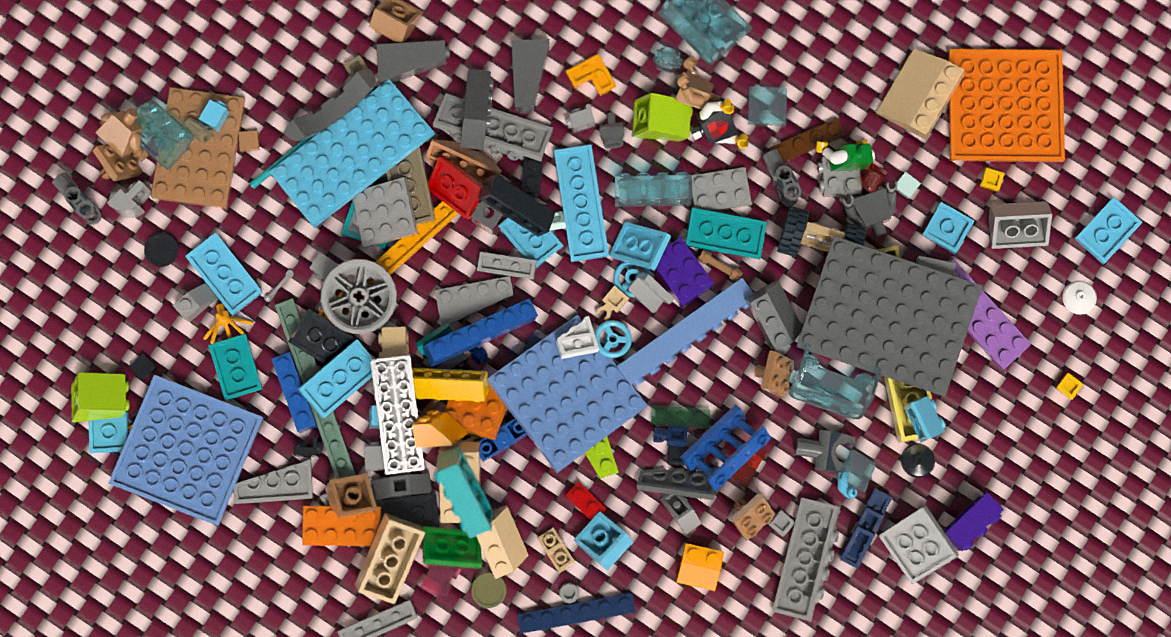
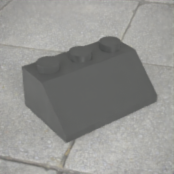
[744,280,803,352]

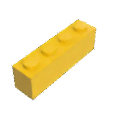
[412,368,489,402]

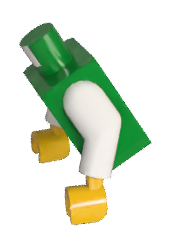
[815,139,875,172]

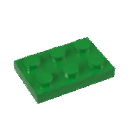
[422,526,482,568]

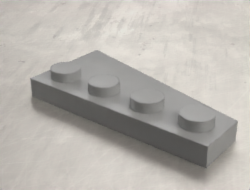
[234,459,313,504]

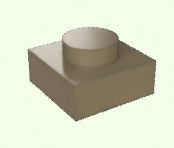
[344,55,368,78]

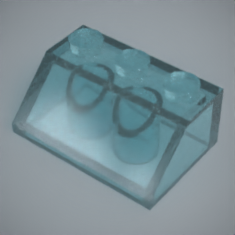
[135,100,195,170]

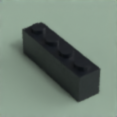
[478,174,555,237]

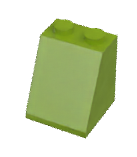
[632,93,693,141]
[71,372,129,422]

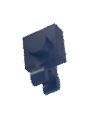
[653,425,688,447]

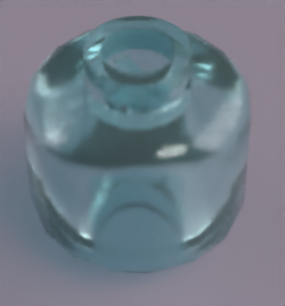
[653,46,682,73]

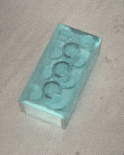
[614,172,693,207]

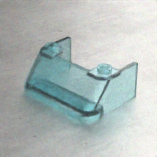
[789,344,882,419]

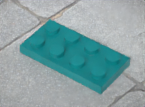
[685,208,767,260]

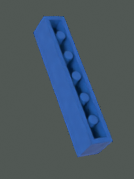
[423,298,538,367]

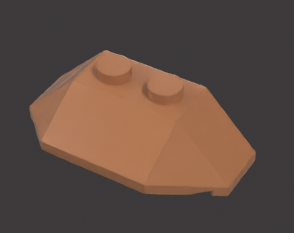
[426,139,502,185]

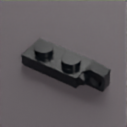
[521,156,543,199]

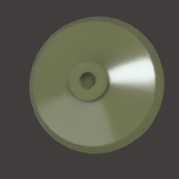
[471,573,506,608]

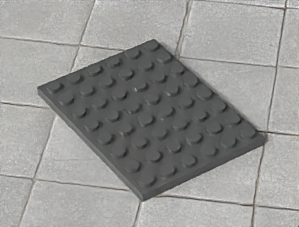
[796,236,983,397]

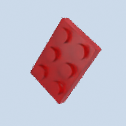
[428,156,483,220]

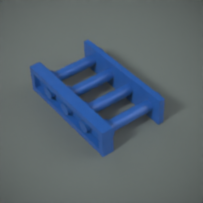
[680,404,771,491]

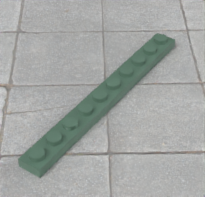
[275,299,356,479]

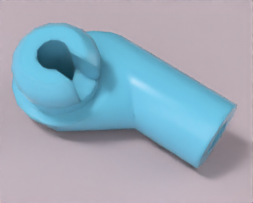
[837,472,857,499]

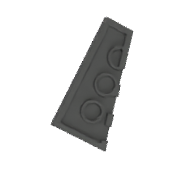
[637,466,720,500]

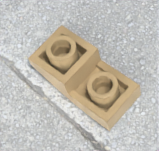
[537,528,576,573]

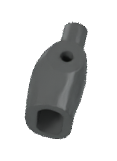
[600,112,625,149]

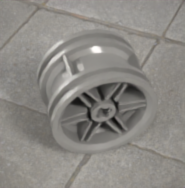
[321,259,396,334]

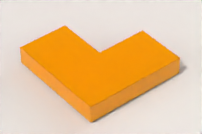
[566,54,616,96]

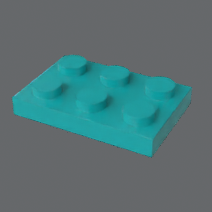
[208,334,263,401]

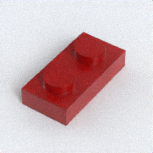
[565,482,606,521]

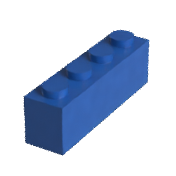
[271,352,318,433]

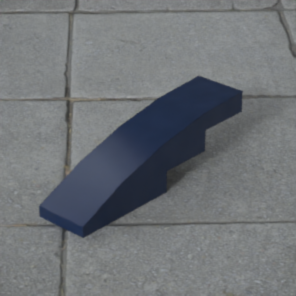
[840,487,893,569]

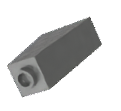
[512,39,550,114]
[377,40,450,85]

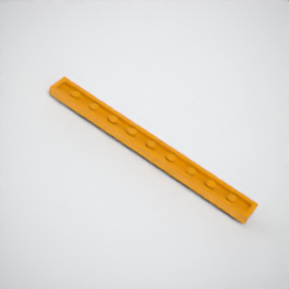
[318,201,459,323]

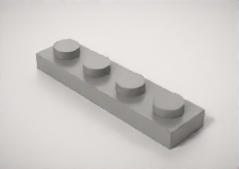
[338,600,418,637]

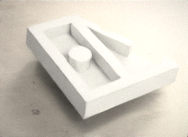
[556,316,599,359]

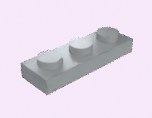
[477,252,537,280]

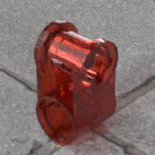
[861,163,888,193]

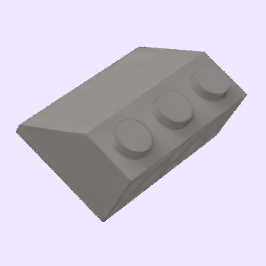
[989,201,1052,249]

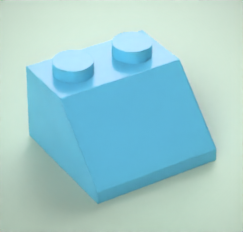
[904,396,945,443]
[574,512,633,571]

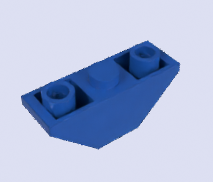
[479,419,527,462]

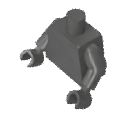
[840,178,898,237]

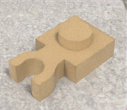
[596,286,630,321]

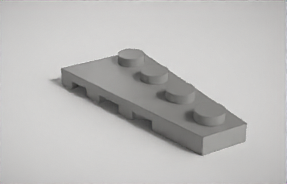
[435,276,514,326]

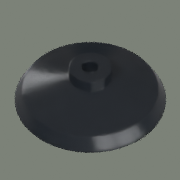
[144,233,178,267]
[901,443,935,478]

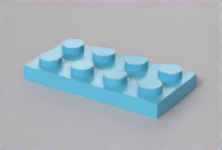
[186,233,263,316]
[298,339,373,419]

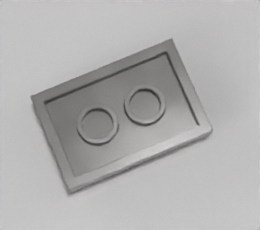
[689,167,752,211]

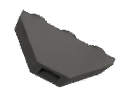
[372,473,432,500]

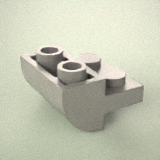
[107,180,152,218]

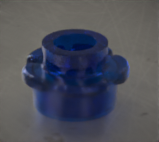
[471,347,488,364]

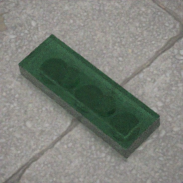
[651,405,710,430]

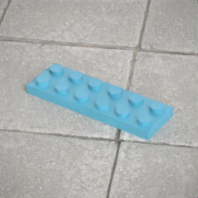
[554,145,609,262]

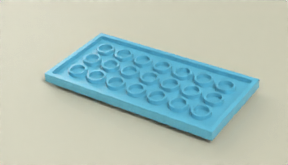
[269,79,435,228]

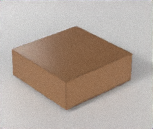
[239,130,260,152]

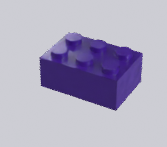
[654,237,714,309]
[943,492,1004,551]

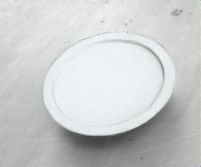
[1062,281,1097,314]

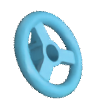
[614,262,652,297]
[594,320,632,358]

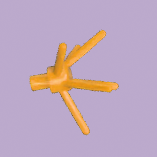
[203,304,253,344]

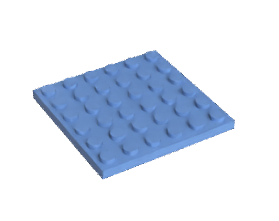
[487,315,648,473]
[108,375,263,526]

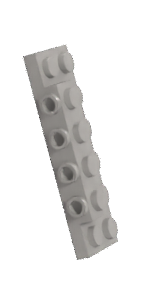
[433,94,553,161]
[772,498,840,622]

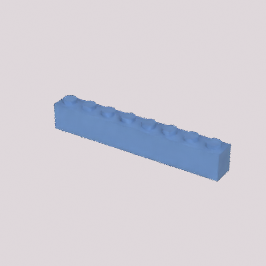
[617,278,753,387]

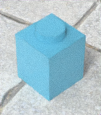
[199,100,229,132]

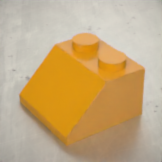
[412,410,467,447]
[677,544,724,591]

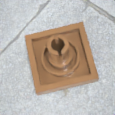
[93,144,143,181]
[754,351,794,398]
[730,493,776,541]

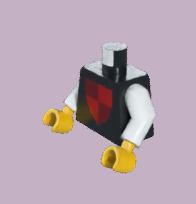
[690,98,749,149]

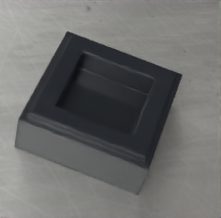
[129,354,157,381]
[668,446,688,466]

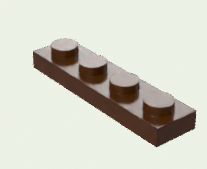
[768,118,845,163]

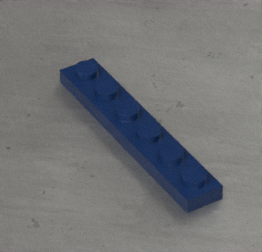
[517,593,636,634]

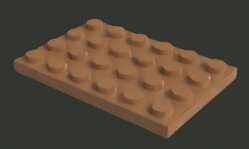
[151,88,246,209]

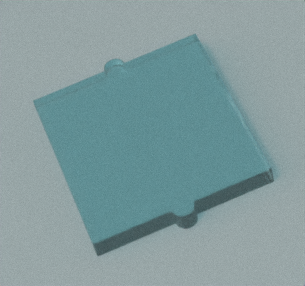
[839,449,876,493]

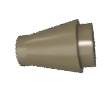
[184,117,213,143]

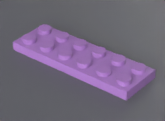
[950,259,1031,370]

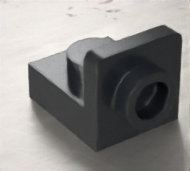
[293,436,323,457]

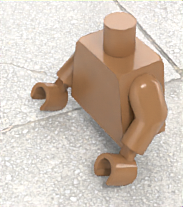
[675,55,721,110]
[96,109,148,162]

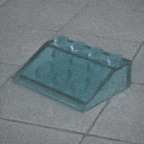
[658,0,753,66]

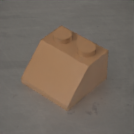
[369,0,423,43]
[325,473,377,518]

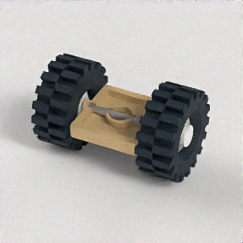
[777,206,867,257]

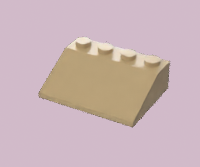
[876,49,964,140]

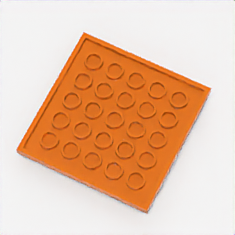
[948,49,1065,162]

